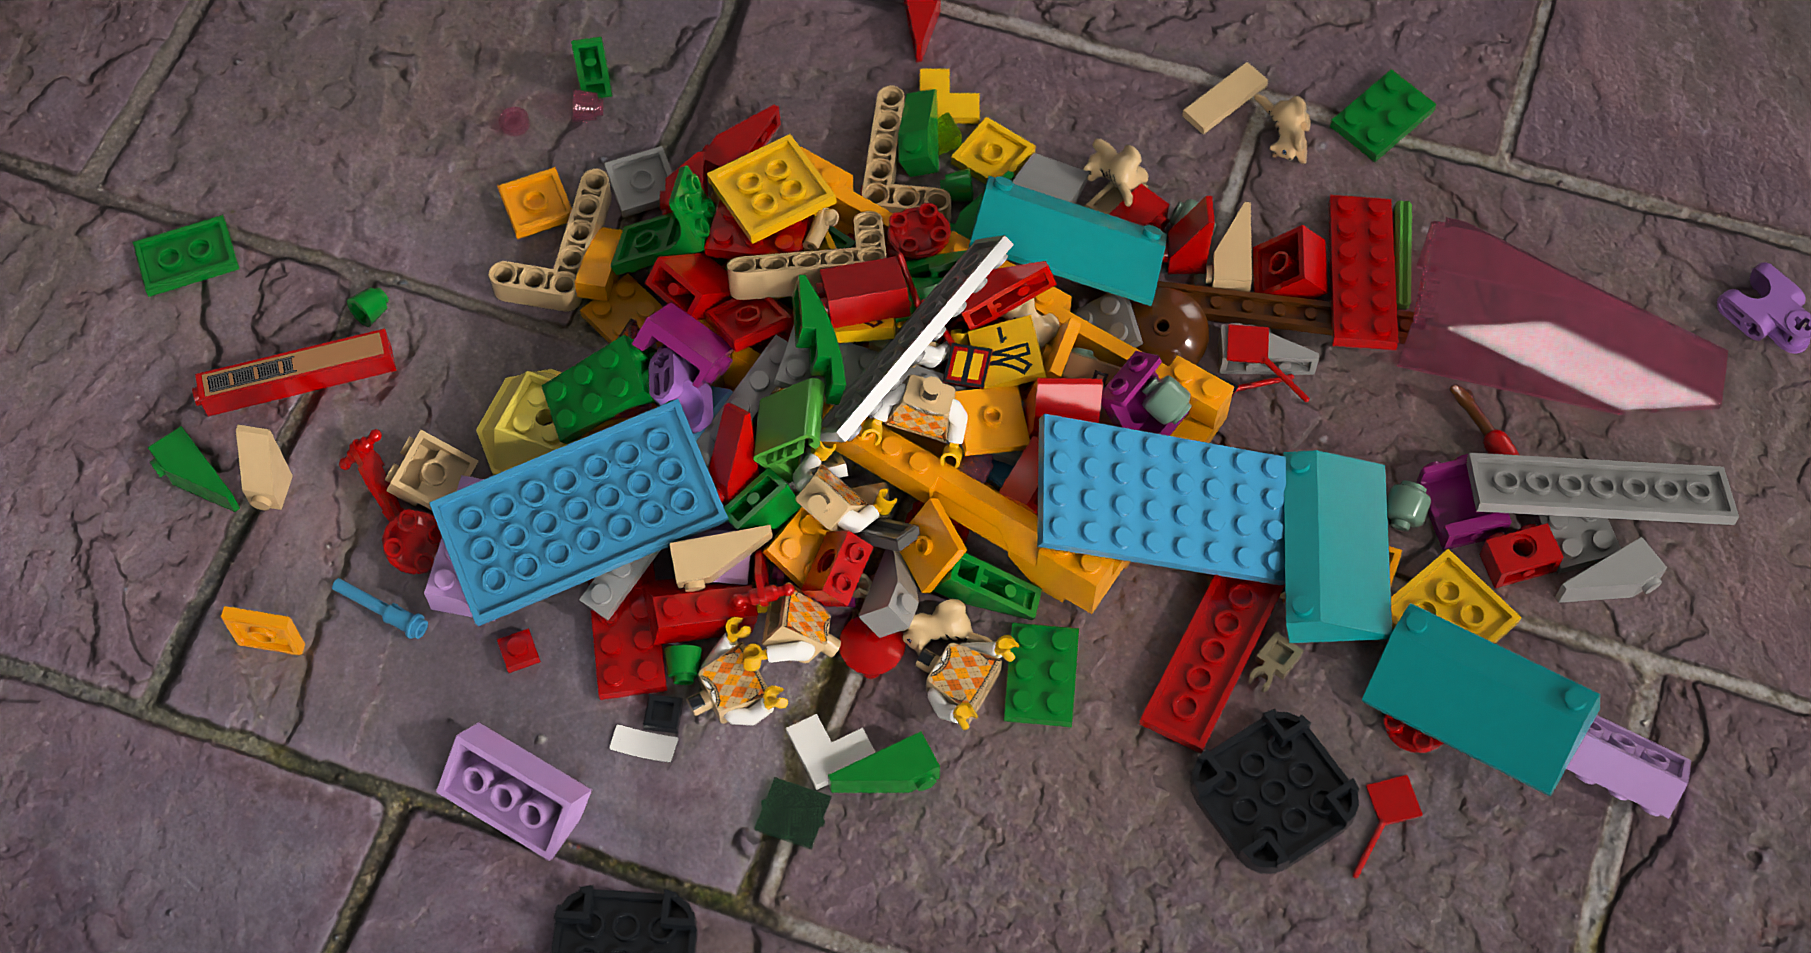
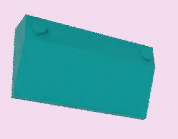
[969,176,1166,306]
[1283,450,1392,643]
[1362,603,1600,796]

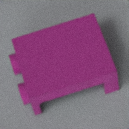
[632,302,733,389]
[1101,351,1189,436]
[1416,454,1512,551]

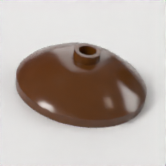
[1129,287,1209,367]

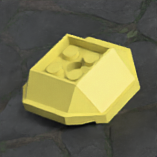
[476,369,620,476]

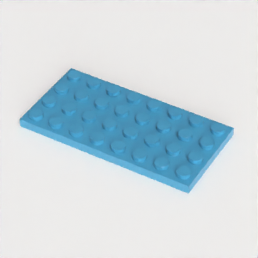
[429,399,728,627]
[1037,414,1286,585]

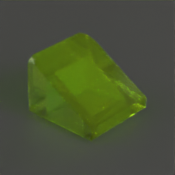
[938,112,962,155]

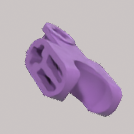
[1717,262,1811,354]
[649,345,713,433]

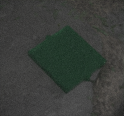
[754,777,832,850]

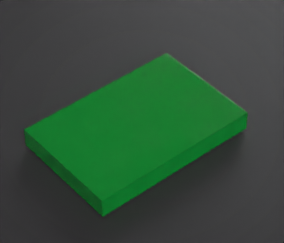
[132,215,240,297]

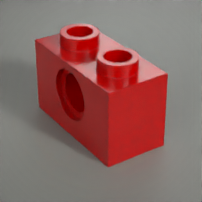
[1479,523,1564,589]
[801,530,874,607]

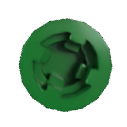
[940,168,974,202]
[347,287,389,327]
[664,645,702,685]

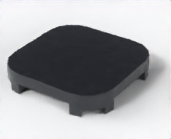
[1190,709,1360,874]
[551,885,698,953]

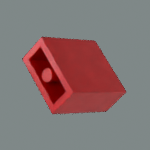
[645,253,733,320]
[815,256,911,328]

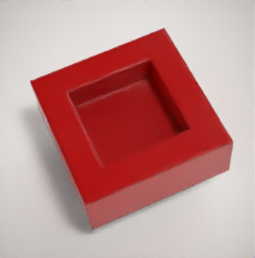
[497,628,541,673]

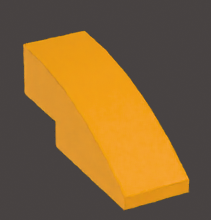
[574,227,623,302]

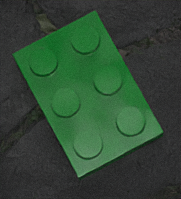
[1330,69,1437,162]
[1004,623,1079,727]

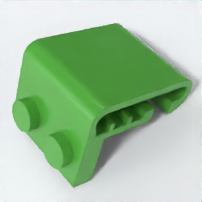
[754,378,825,483]

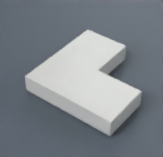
[786,714,876,790]

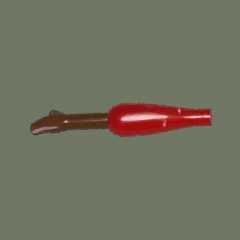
[1450,384,1519,455]

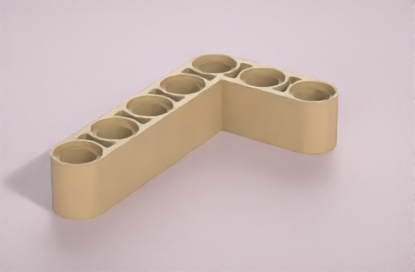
[862,85,951,223]
[489,169,612,311]
[727,211,887,300]

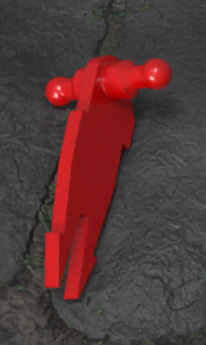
[339,429,404,522]
[732,543,795,607]

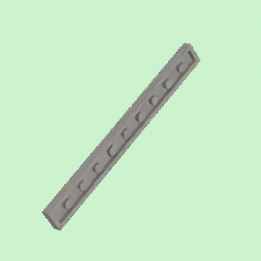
[579,335,788,621]

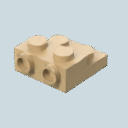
[385,430,478,510]

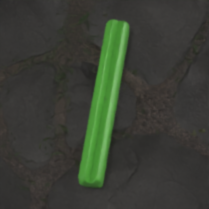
[1394,200,1412,310]

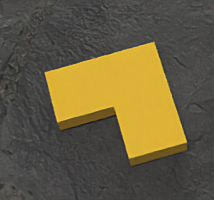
[920,69,980,124]

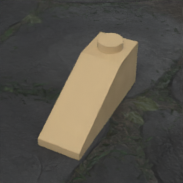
[1205,202,1252,292]
[236,425,293,511]
[670,525,773,592]

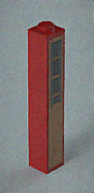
[192,328,397,417]

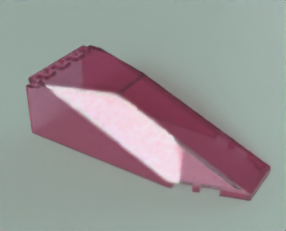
[1397,217,1728,415]

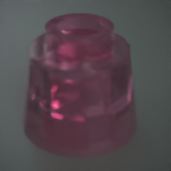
[573,88,604,122]
[953,454,994,485]

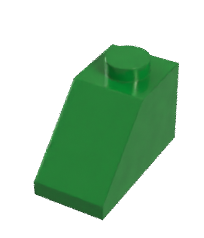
[724,467,802,531]

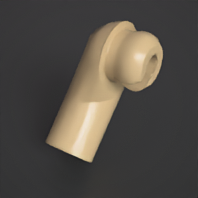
[803,207,839,251]

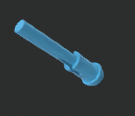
[332,578,428,639]

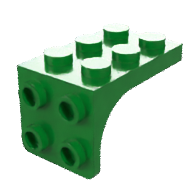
[611,165,716,275]
[541,335,673,444]

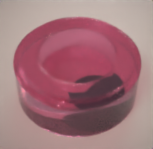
[499,107,530,136]

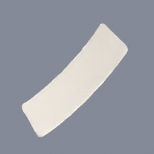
[610,724,678,762]

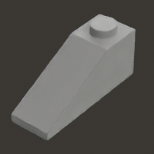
[1218,323,1319,375]
[1555,537,1667,603]
[858,549,919,638]

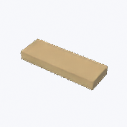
[1182,62,1268,135]

